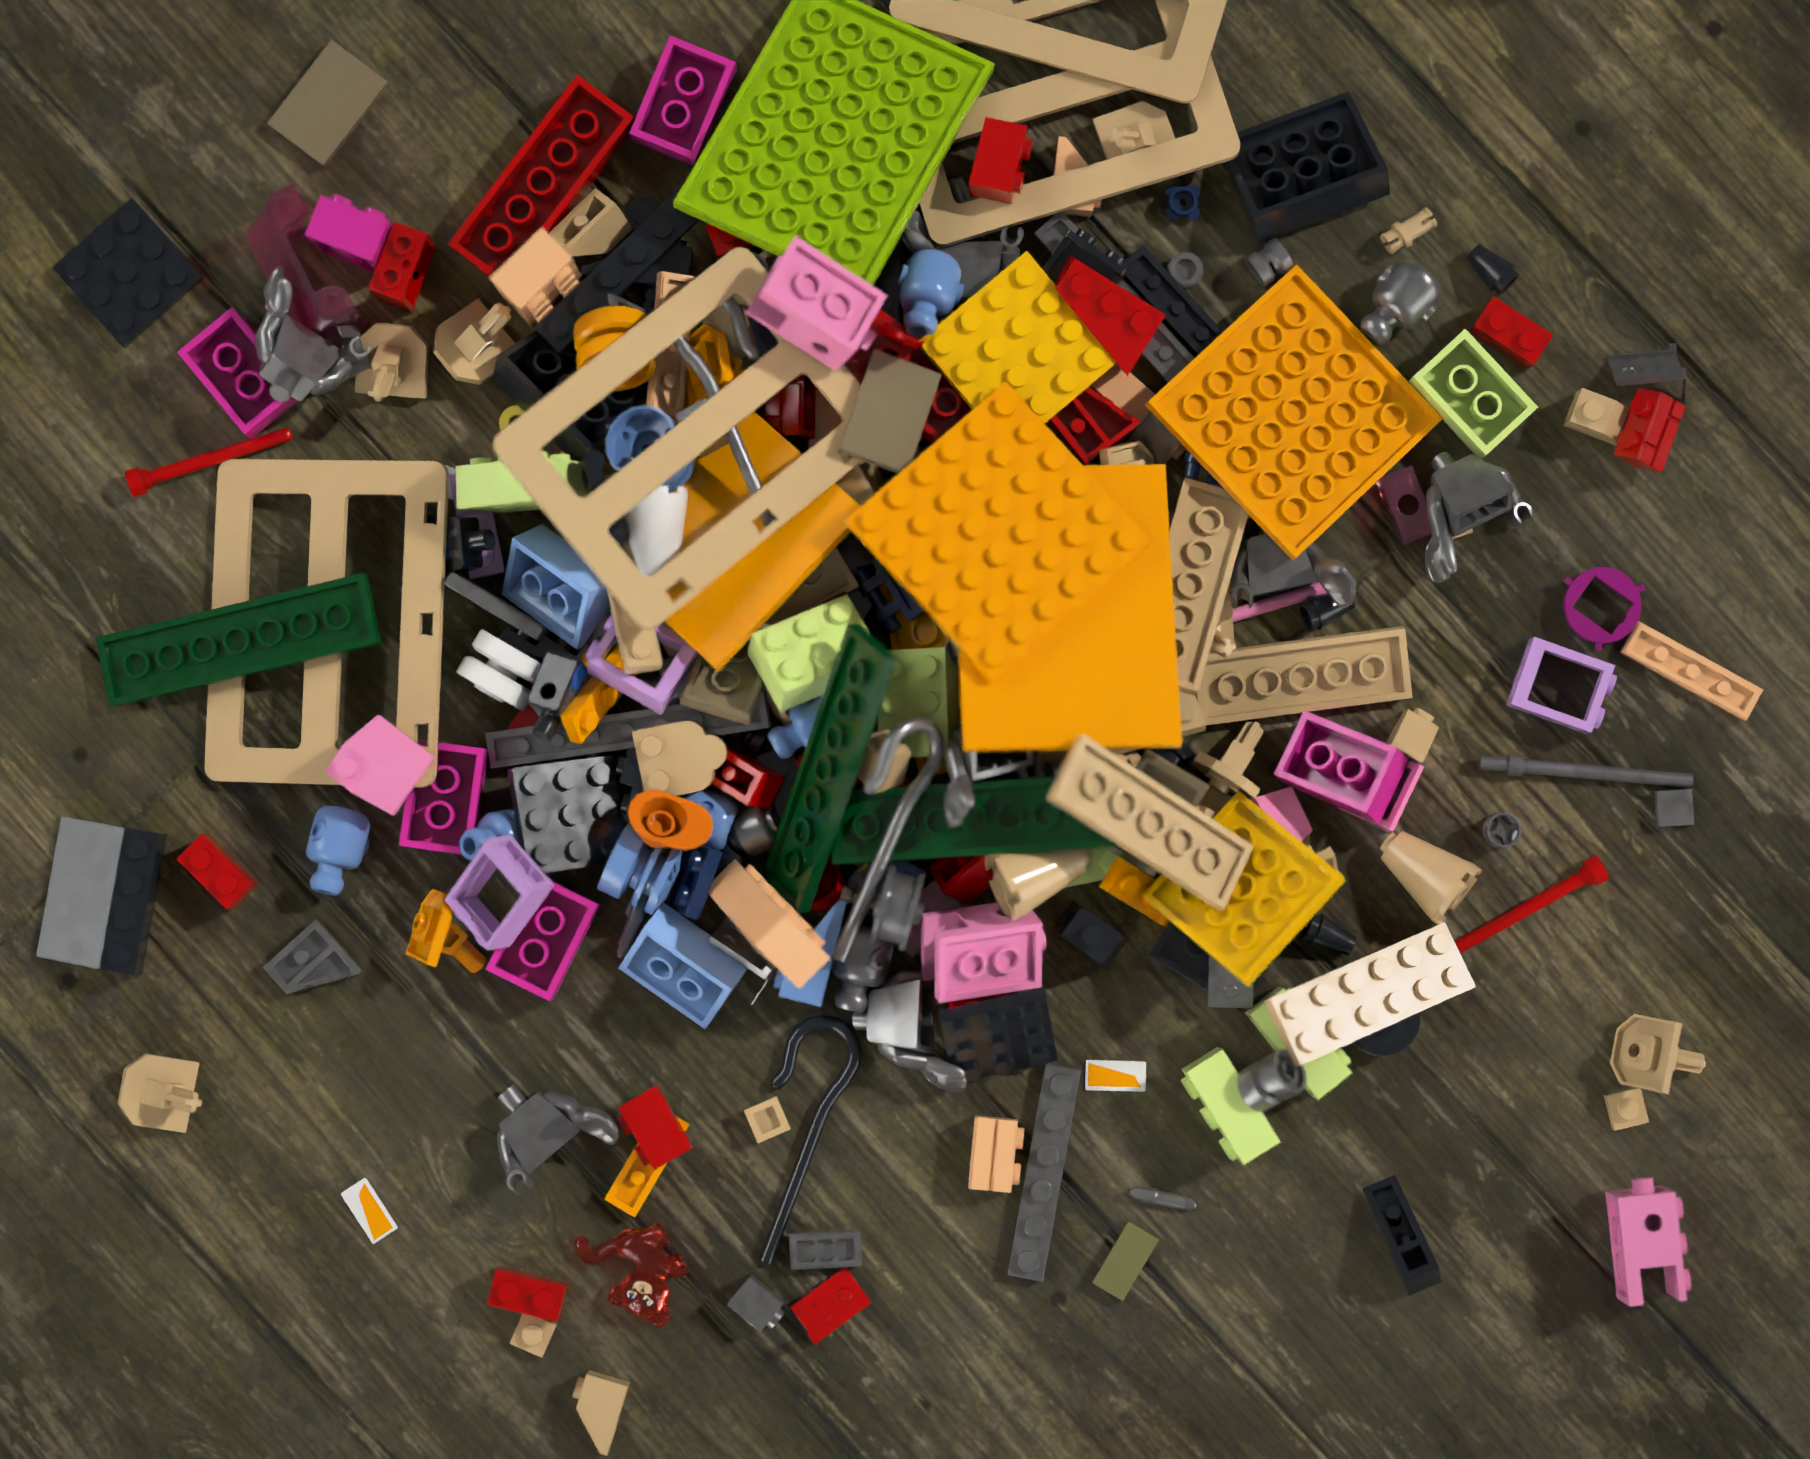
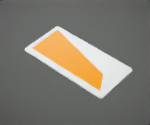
[1085,1060,1146,1092]
[341,1178,398,1244]

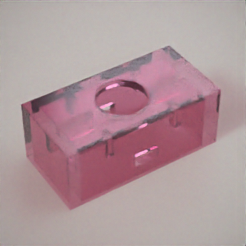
[1376,465,1432,547]

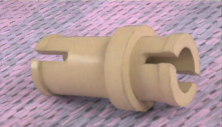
[1380,207,1437,254]

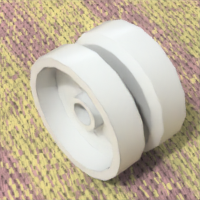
[456,629,542,711]

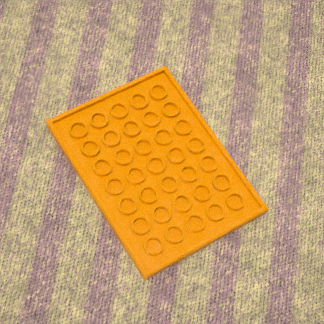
[560,392,861,672]
[958,464,1182,752]

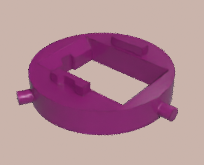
[1563,567,1645,651]

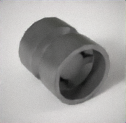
[1237,1049,1307,1112]

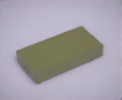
[1092,1221,1159,1301]

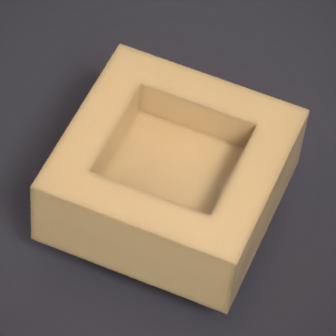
[1604,1088,1649,1131]
[744,1096,791,1143]
[509,1314,558,1358]

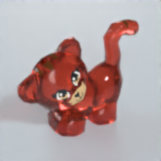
[574,1223,688,1328]

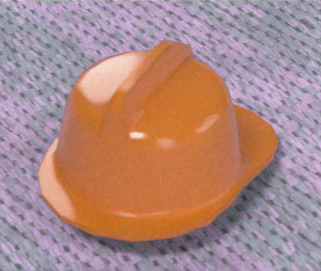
[628,790,713,850]

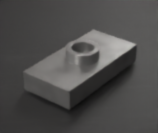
[789,1229,862,1270]

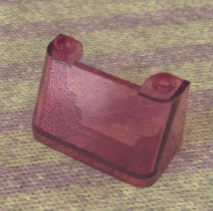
[246,183,368,340]

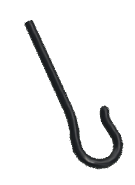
[759,1015,862,1264]

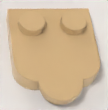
[632,720,727,796]

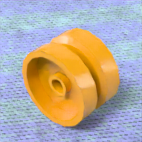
[573,306,656,391]

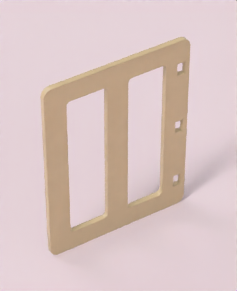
[889,0,1227,104]
[919,0,1240,247]
[493,247,863,630]
[204,459,449,788]

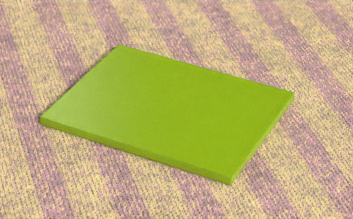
[673,0,995,286]

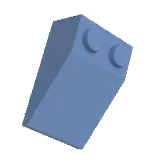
[774,899,847,1007]

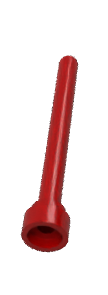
[125,428,293,498]
[1454,854,1610,954]

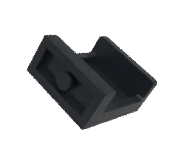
[1042,228,1129,285]

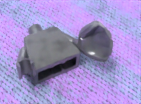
[901,210,1024,306]
[255,266,370,402]
[1425,452,1533,583]
[1230,523,1357,609]
[945,723,1057,828]
[852,970,967,1092]
[497,1084,619,1196]

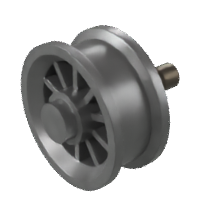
[840,865,925,951]

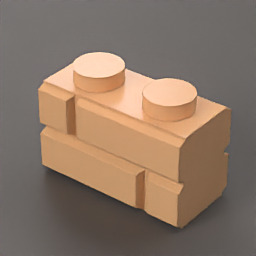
[968,1115,1024,1193]

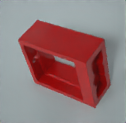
[368,222,438,313]

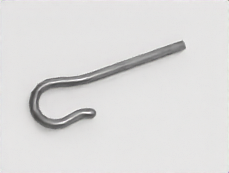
[673,297,781,531]
[831,717,944,962]

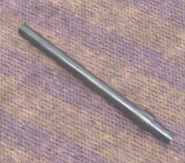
[1479,754,1693,788]

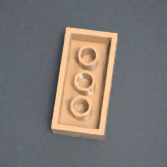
[490,228,584,330]
[708,859,830,989]

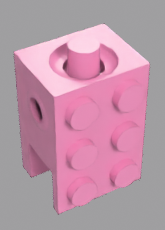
[745,236,887,372]
[921,903,1047,1003]
[1605,1177,1691,1307]

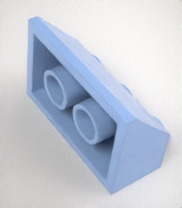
[501,524,611,649]
[618,903,748,1029]

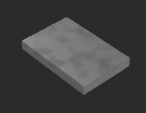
[444,573,550,641]

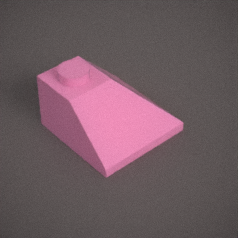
[325,715,435,815]

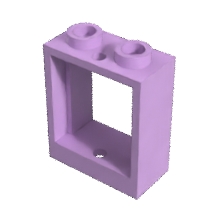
[585,613,698,715]
[1505,637,1617,734]
[444,835,554,951]

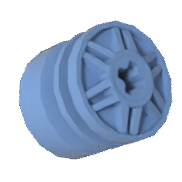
[605,405,696,493]
[597,822,684,915]

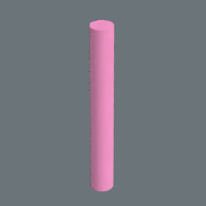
[1233,582,1327,623]

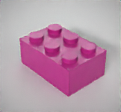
[629,35,738,166]
[305,194,392,273]
[177,307,298,439]
[1273,710,1409,824]
[399,740,489,854]
[485,879,601,1001]

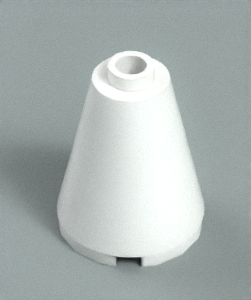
[621,486,688,577]

